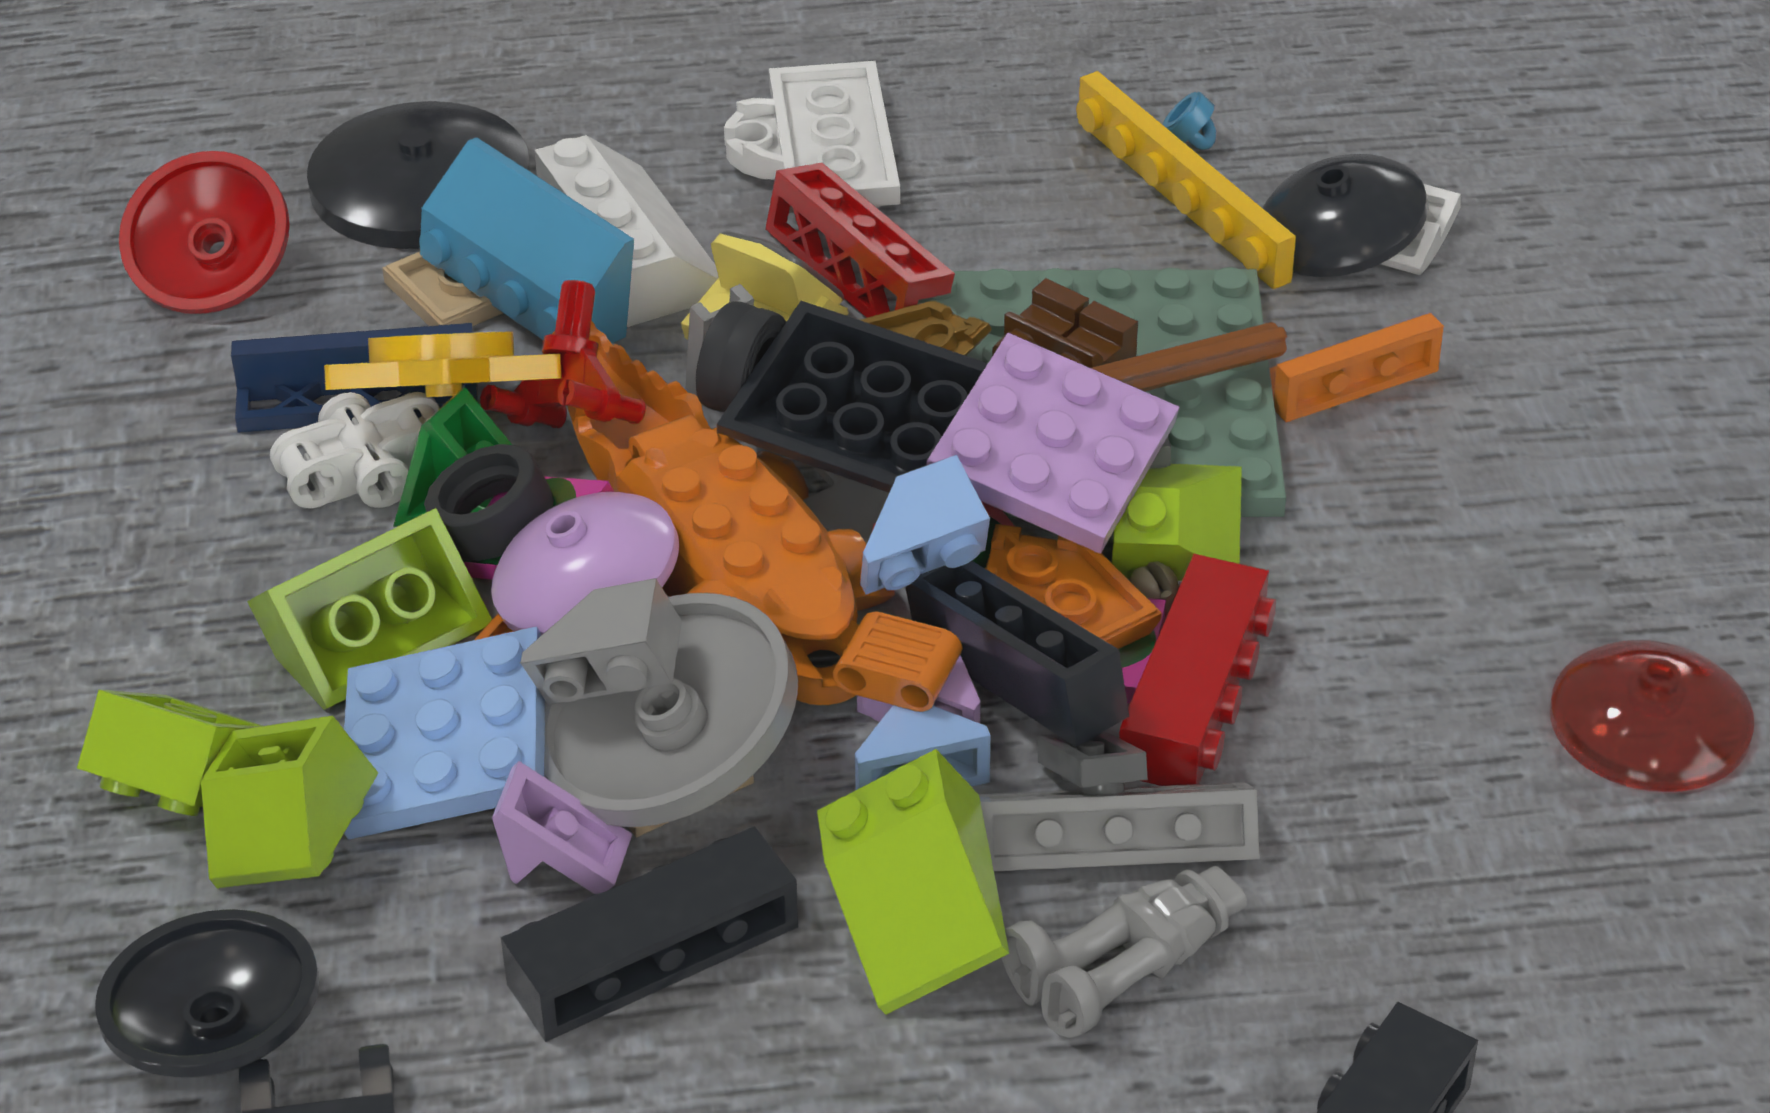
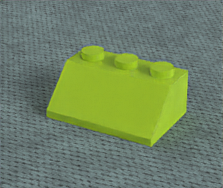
[247,508,492,710]

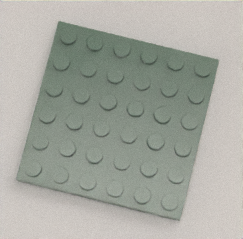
[917,267,1286,518]

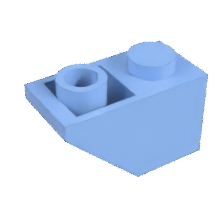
[860,455,990,595]

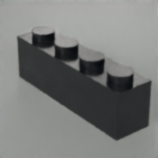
[905,561,1129,747]
[501,826,798,1042]
[1317,1002,1478,1113]

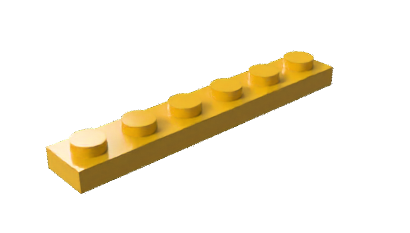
[1076,71,1296,290]

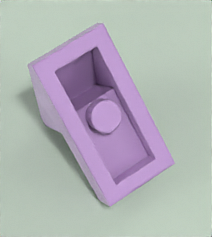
[492,761,633,894]

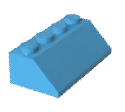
[419,137,634,344]

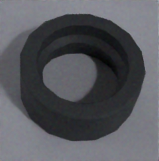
[424,444,554,561]

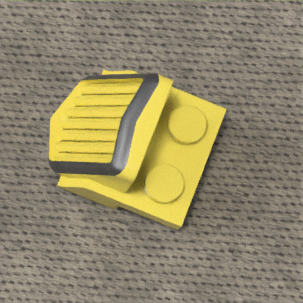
[681,231,849,340]

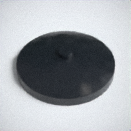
[307,101,530,249]

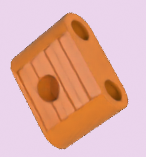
[833,611,963,712]

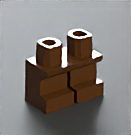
[992,278,1138,368]

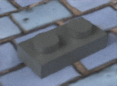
[1037,731,1148,795]

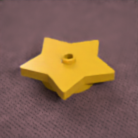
[324,331,562,397]

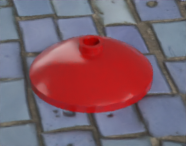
[119,151,290,314]

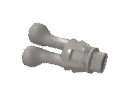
[1001,866,1247,1038]

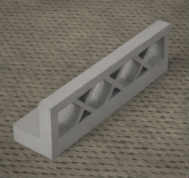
[979,782,1260,871]

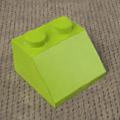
[77,689,263,816]

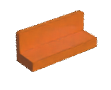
[1269,313,1444,423]

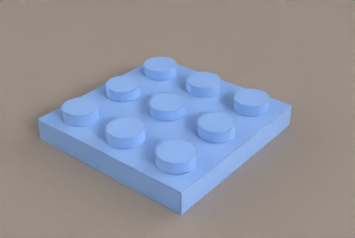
[344,626,545,840]

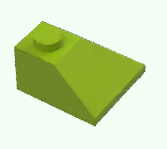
[1112,464,1242,581]

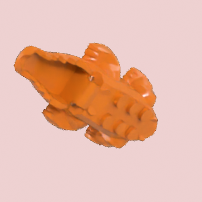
[552,321,895,705]

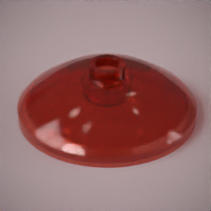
[1550,640,1754,792]

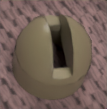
[1129,561,1179,616]

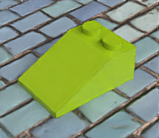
[817,749,1010,1014]

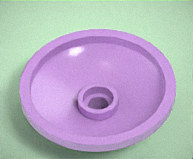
[491,492,679,635]

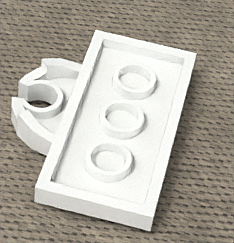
[724,61,900,213]

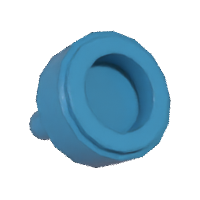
[1162,92,1216,150]

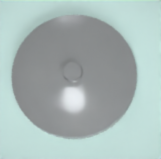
[544,593,798,827]

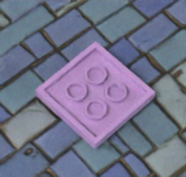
[926,333,1180,554]

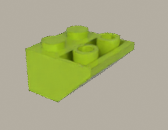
[201,715,378,888]

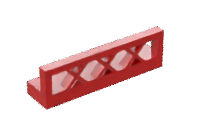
[765,162,955,318]

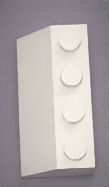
[534,135,719,327]

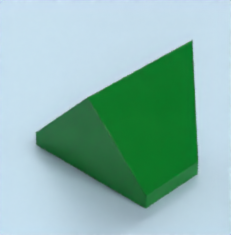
[393,387,512,527]

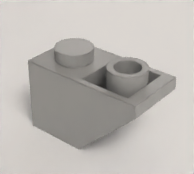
[520,578,682,705]

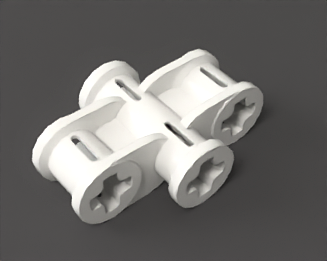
[270,392,439,509]

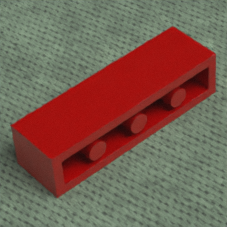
[1119,554,1276,786]

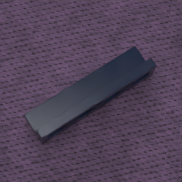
[231,323,478,433]

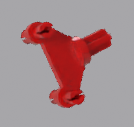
[480,280,646,428]

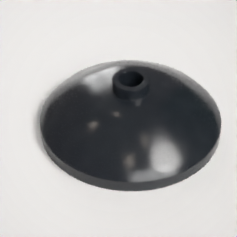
[1263,154,1428,277]
[95,909,319,1078]

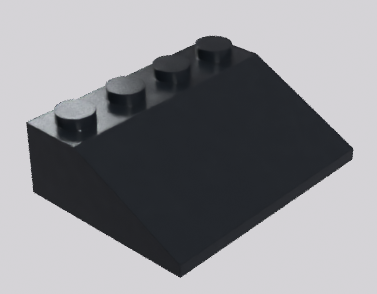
[716,301,988,493]

